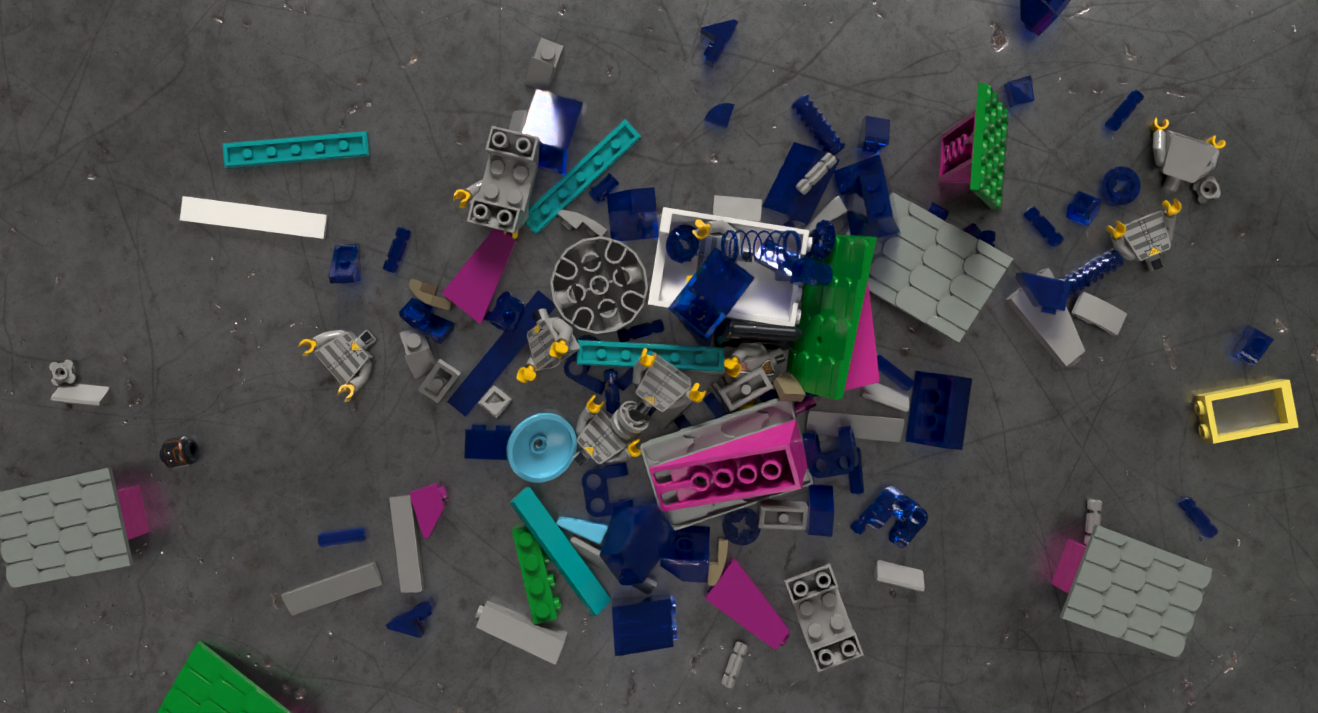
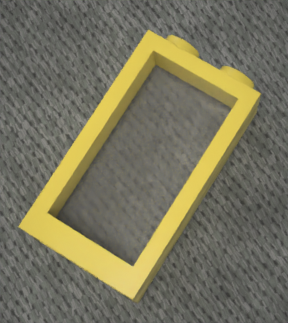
[1194,379,1299,444]

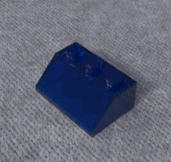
[762,142,840,228]
[906,371,972,450]

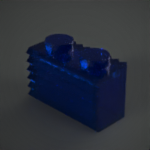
[464,424,514,460]

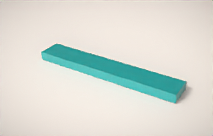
[525,119,642,235]
[222,131,370,169]
[576,340,724,372]
[509,487,611,616]

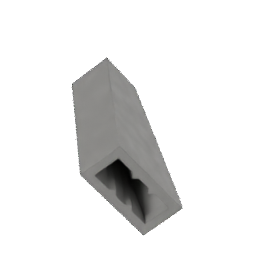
[1005,268,1085,367]
[475,600,567,665]

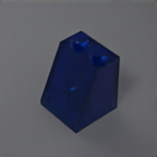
[522,90,583,175]
[843,169,901,238]
[668,247,755,339]
[599,503,677,586]
[612,594,678,656]

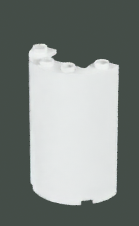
[648,207,812,326]

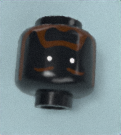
[159,436,199,469]

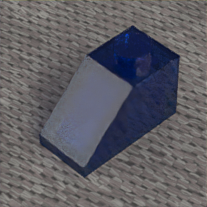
[1015,272,1071,315]
[805,484,834,537]

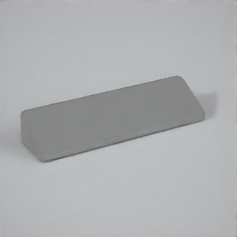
[805,410,905,442]
[389,495,425,593]
[569,534,657,594]
[281,561,383,616]

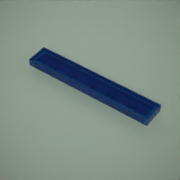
[447,290,556,417]

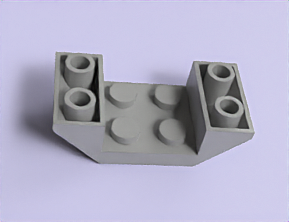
[467,126,540,234]
[784,563,864,672]

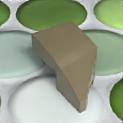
[409,278,452,310]
[772,371,806,402]
[707,537,728,586]

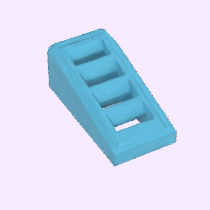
[556,517,608,544]

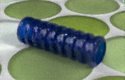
[791,94,846,156]
[1057,248,1124,299]

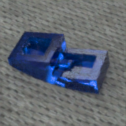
[399,298,453,344]

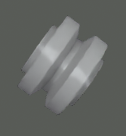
[611,401,650,440]

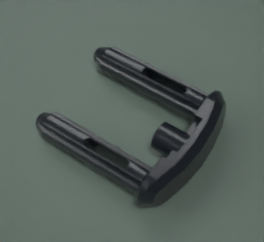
[714,318,803,351]

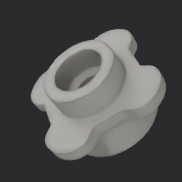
[1192,176,1221,204]
[49,360,76,386]

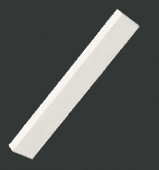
[180,196,328,239]

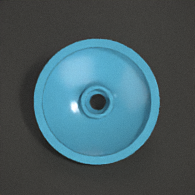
[507,413,577,483]

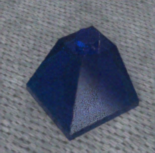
[1020,0,1071,37]
[607,187,659,241]
[660,524,710,583]

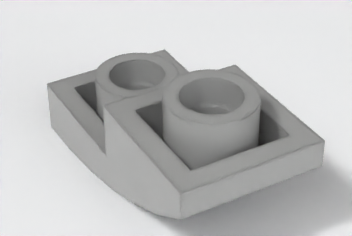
[558,210,608,237]
[1071,292,1127,335]

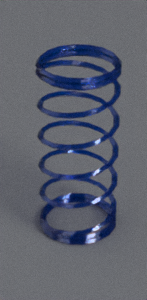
[721,230,801,263]

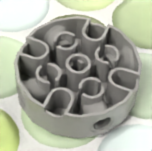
[550,236,648,334]

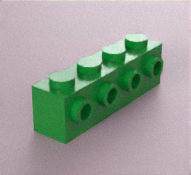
[512,524,562,625]

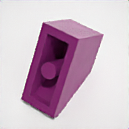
[409,482,449,539]

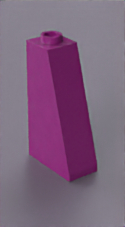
[442,229,518,324]
[704,556,790,650]

